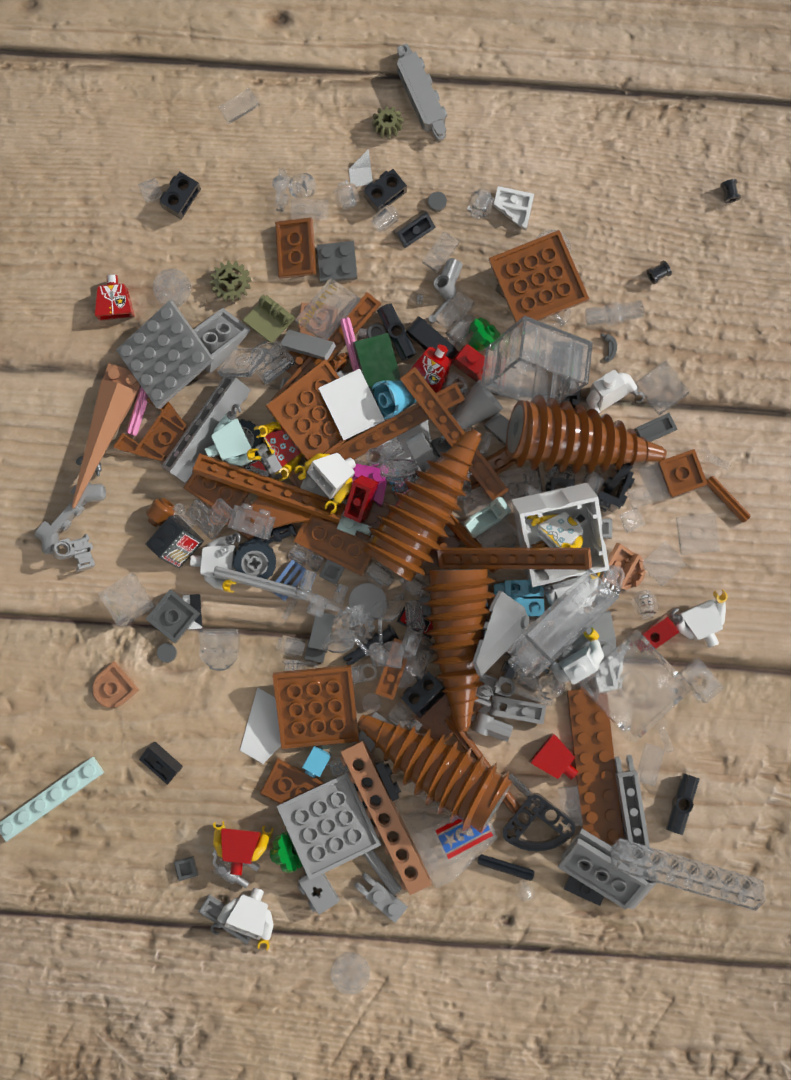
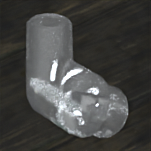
[173,503,195,528]

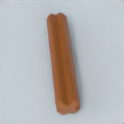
[707,476,751,523]

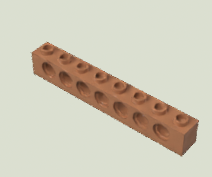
[340,739,432,895]

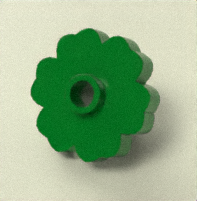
[469,317,504,352]
[269,831,302,873]

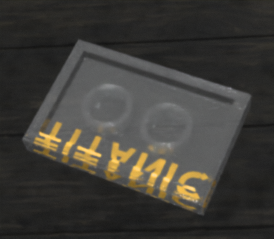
[295,278,360,340]

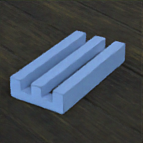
[273,559,308,601]

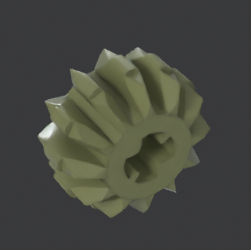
[372,106,403,139]

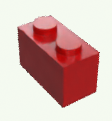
[343,475,379,523]

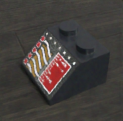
[145,515,204,569]

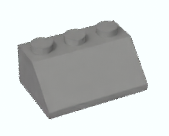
[552,611,617,662]

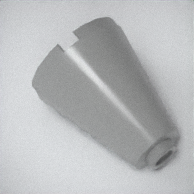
[452,380,504,430]

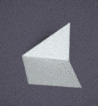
[349,149,373,187]

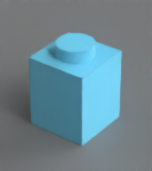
[302,746,332,778]

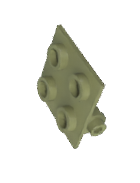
[243,295,296,344]

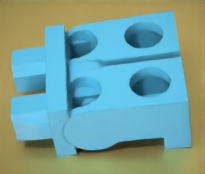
[494,580,544,617]

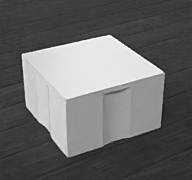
[511,483,609,587]

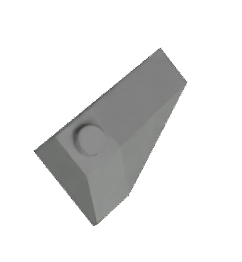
[473,591,529,676]

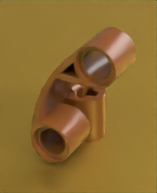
[235,496,310,540]

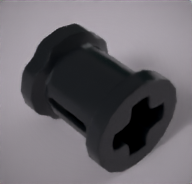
[720,179,741,203]
[647,260,672,284]

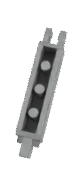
[397,44,447,141]
[614,755,650,866]

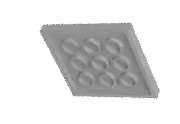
[116,300,214,409]
[276,773,381,880]

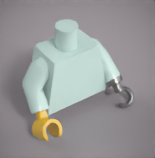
[205,404,261,466]

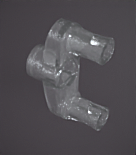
[295,570,349,618]

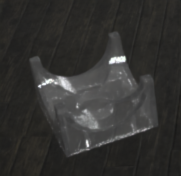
[575,630,693,743]

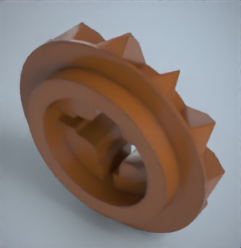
[329,353,349,373]

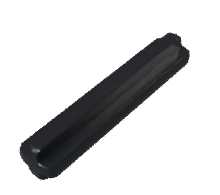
[477,854,535,881]

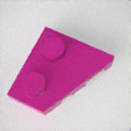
[352,464,389,507]

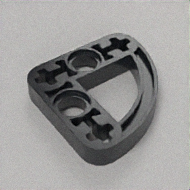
[502,793,576,852]

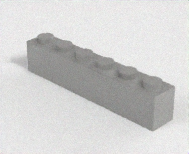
[161,373,251,483]

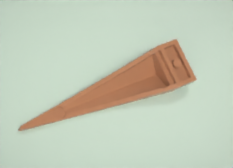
[72,363,141,509]

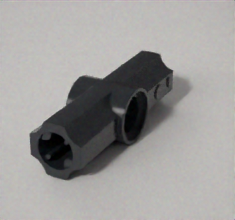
[377,303,417,361]
[666,773,700,835]

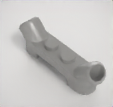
[34,482,106,554]

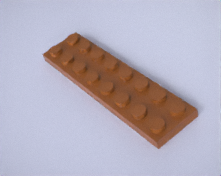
[567,688,624,845]

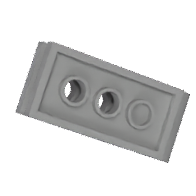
[558,828,657,910]

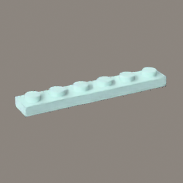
[0,757,105,842]

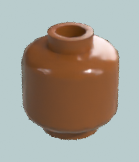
[146,498,175,527]

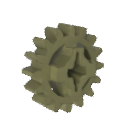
[210,260,252,302]

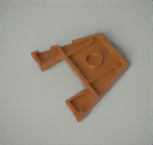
[113,397,188,463]

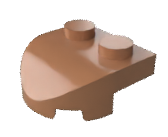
[599,543,646,590]

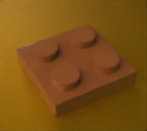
[657,449,708,498]

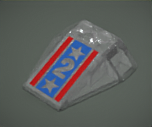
[403,806,499,889]

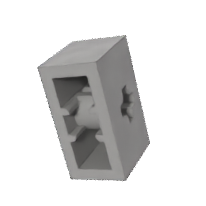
[298,873,340,915]

